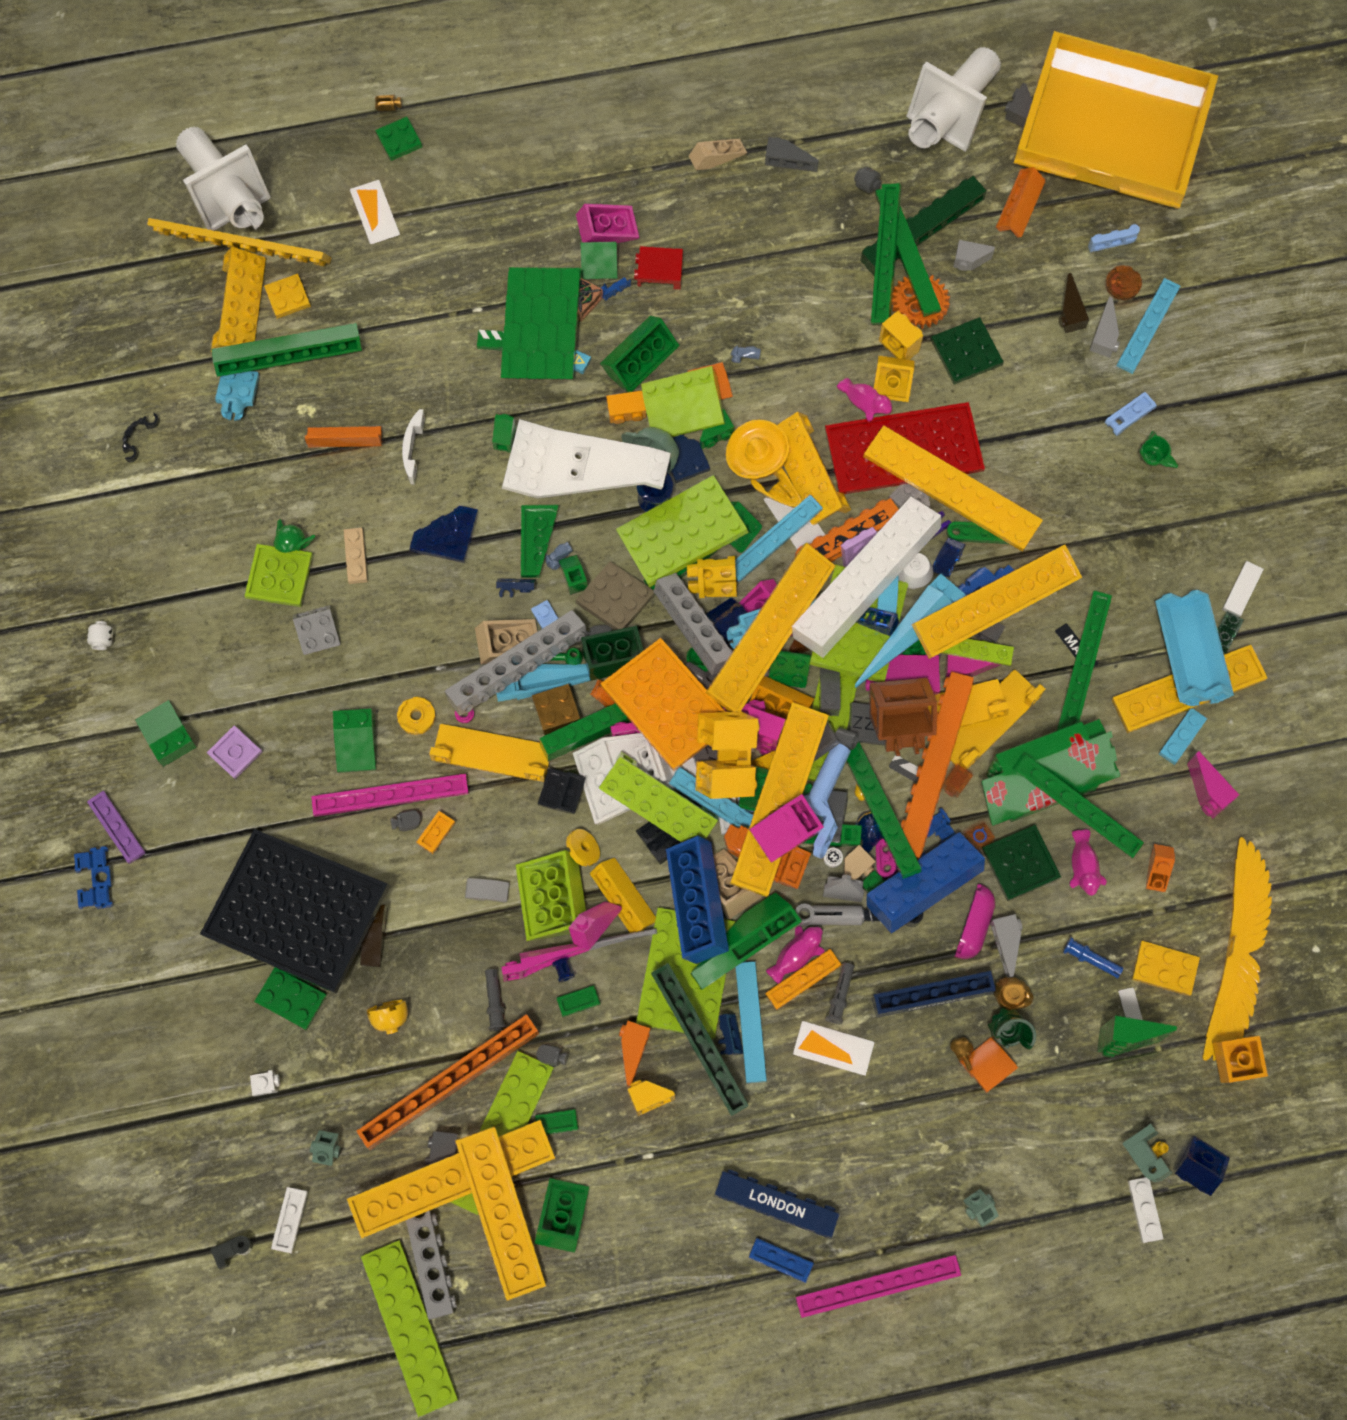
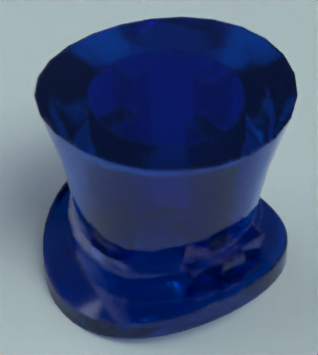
[637,472,673,512]

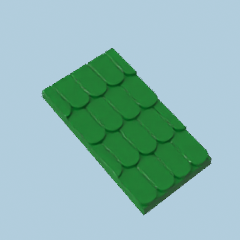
[501,267,581,379]

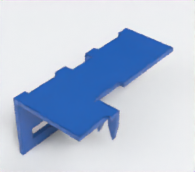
[601,277,631,301]

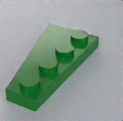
[521,505,559,578]

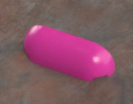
[954,883,995,959]

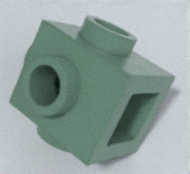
[310,1130,341,1166]
[963,1189,999,1227]

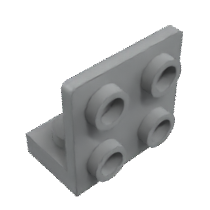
[293,605,340,655]

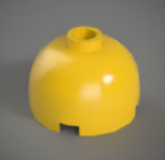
[366,999,408,1034]

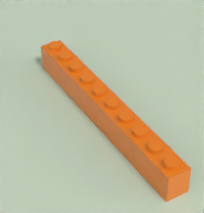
[901,672,974,860]
[356,1014,539,1150]

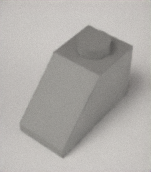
[953,240,995,271]

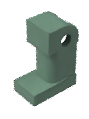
[1122,1124,1173,1182]

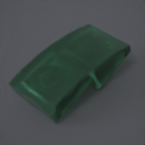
[1217,611,1244,653]

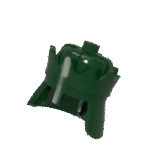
[988,1008,1036,1050]

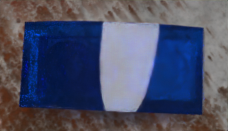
[932,537,966,578]

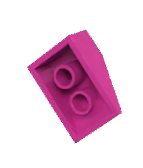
[576,204,639,243]
[1187,751,1239,819]

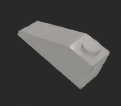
[1089,297,1120,358]
[990,914,1023,977]

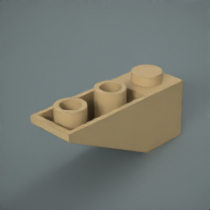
[689,139,747,170]

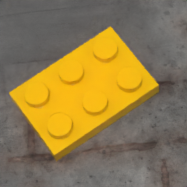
[1131,941,1200,997]

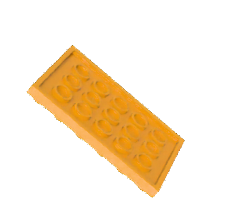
[600,638,725,771]

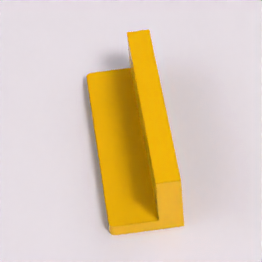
[589,858,656,933]

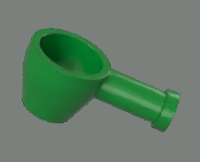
[550,648,583,665]

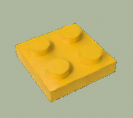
[264,274,311,319]

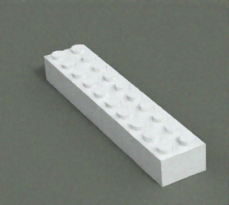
[792,497,941,658]

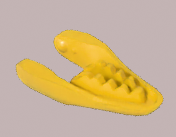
[750,468,801,508]

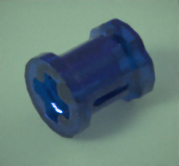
[552,957,575,983]

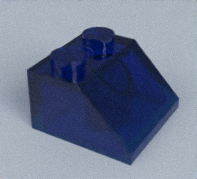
[705,598,747,644]
[1175,1136,1230,1196]

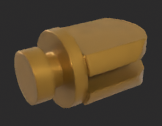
[375,94,402,111]

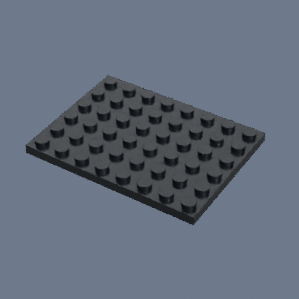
[200,829,390,994]

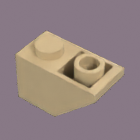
[843,845,875,880]

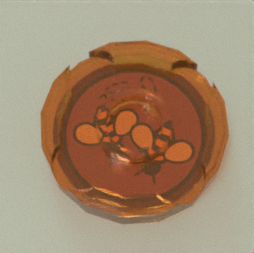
[1105,265,1142,300]

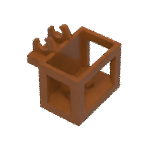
[869,678,937,756]

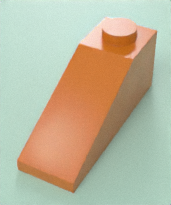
[619,1021,651,1088]

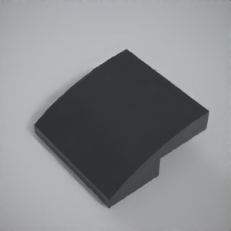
[537,768,586,814]
[636,822,682,865]

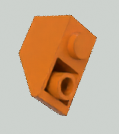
[1146,844,1175,892]

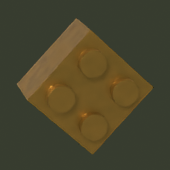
[532,684,580,736]

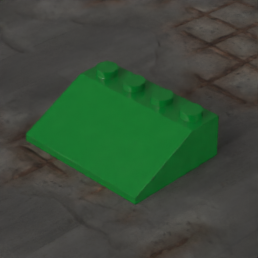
[1097,1016,1177,1057]

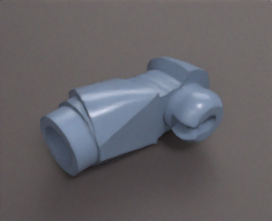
[730,345,761,363]
[545,542,573,570]

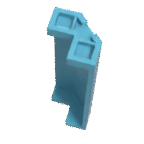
[1155,590,1234,706]

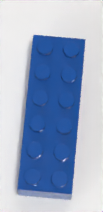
[867,832,985,934]
[666,836,729,964]

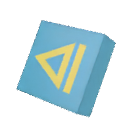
[574,350,591,374]

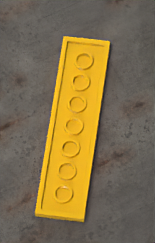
[1111,645,1268,734]
[455,1127,546,1301]

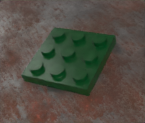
[930,317,1004,385]
[982,825,1061,902]

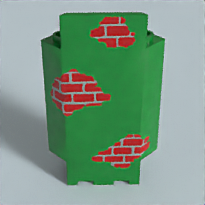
[981,719,1120,826]

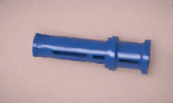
[1063,937,1123,979]

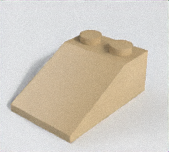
[475,619,537,664]
[713,849,761,919]

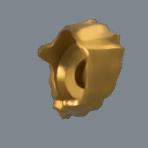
[994,977,1034,1011]

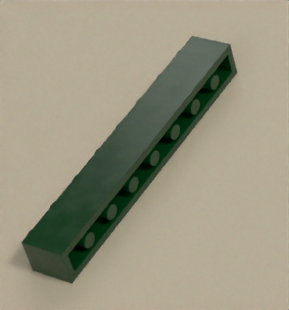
[861,176,987,276]
[651,963,749,1116]

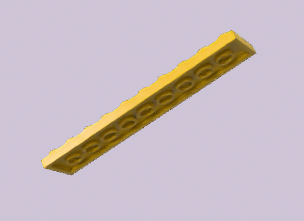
[147,218,332,267]
[863,425,1043,552]
[705,543,835,712]
[911,545,1082,659]
[730,702,829,897]
[347,1120,555,1239]

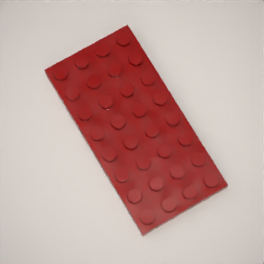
[825,402,985,495]

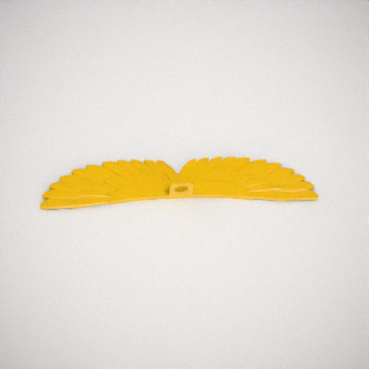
[1202,837,1272,1061]

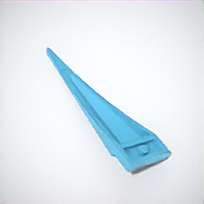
[855,574,967,688]
[496,663,590,702]

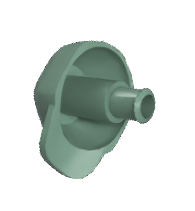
[621,427,679,475]

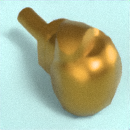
[950,1037,974,1071]

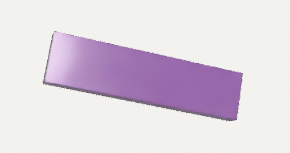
[87,791,145,864]

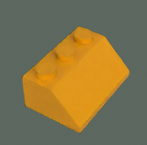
[749,676,814,721]

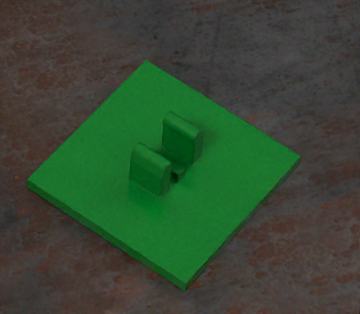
[581,242,618,279]

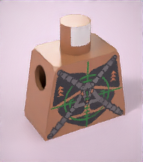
[578,278,603,322]

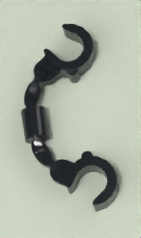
[122,413,159,462]

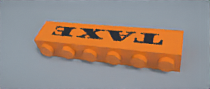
[795,498,899,562]

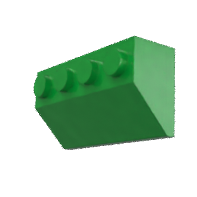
[600,316,680,393]

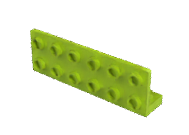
[599,751,718,842]

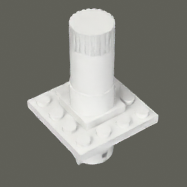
[906,47,1001,152]
[176,127,271,231]

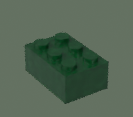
[581,626,644,681]

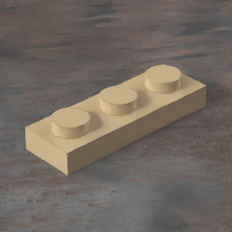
[344,527,368,584]

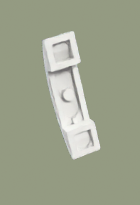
[402,409,425,485]

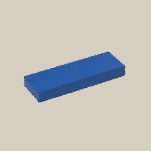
[748,1238,814,1283]

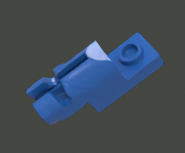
[958,565,1014,595]

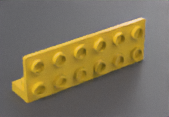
[211,247,266,352]
[777,412,851,525]
[950,670,1046,773]
[928,679,1009,727]
[429,724,549,782]

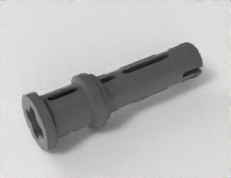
[825,963,855,1025]
[485,969,506,1031]

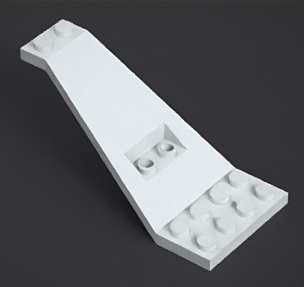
[501,419,671,499]
[573,733,754,825]

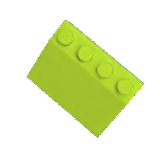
[641,366,725,437]
[515,850,586,941]

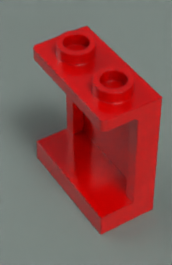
[634,246,683,290]

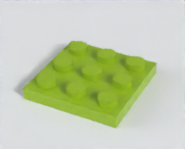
[244,544,313,607]

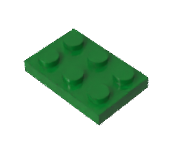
[254,967,327,1031]

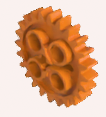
[892,275,950,329]

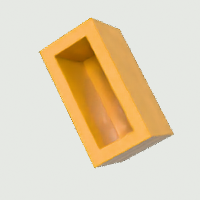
[606,391,646,424]

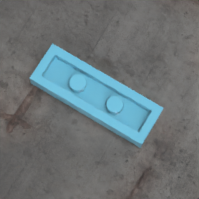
[1159,708,1207,765]

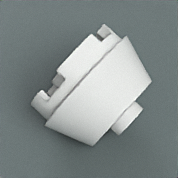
[898,553,933,589]

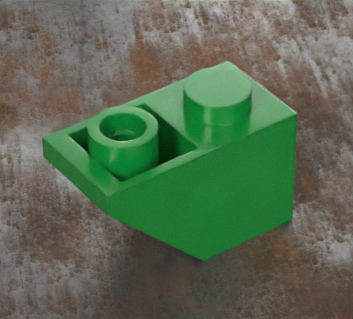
[700,409,734,449]
[492,414,516,453]
[558,555,588,595]

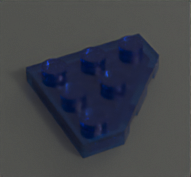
[409,506,478,563]

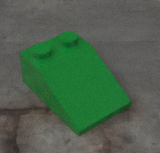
[135,700,197,767]
[333,708,376,773]
[535,1178,589,1253]

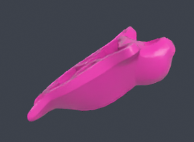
[837,378,892,421]
[1070,829,1107,896]
[766,926,825,984]

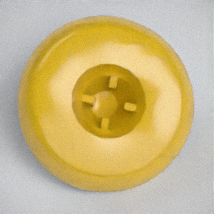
[726,420,789,479]

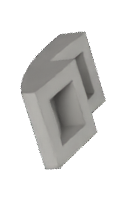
[465,878,509,903]

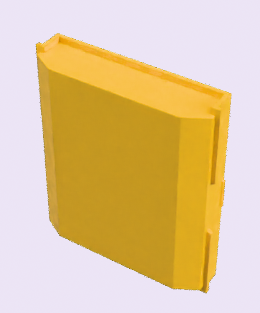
[1014,31,1218,209]

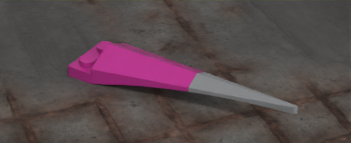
[502,929,657,982]

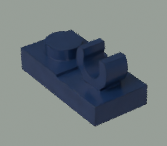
[496,578,536,598]
[718,1014,743,1055]

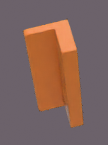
[996,167,1045,238]
[305,426,382,448]

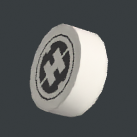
[823,847,843,868]

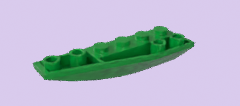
[690,892,802,990]

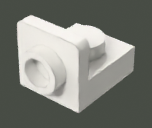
[250,1070,280,1096]

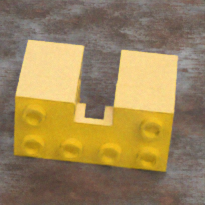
[695,711,760,799]

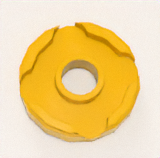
[397,697,436,735]
[566,829,600,867]

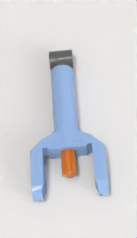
[804,727,859,859]

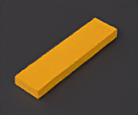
[765,949,842,1010]

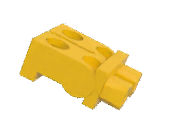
[687,556,737,598]

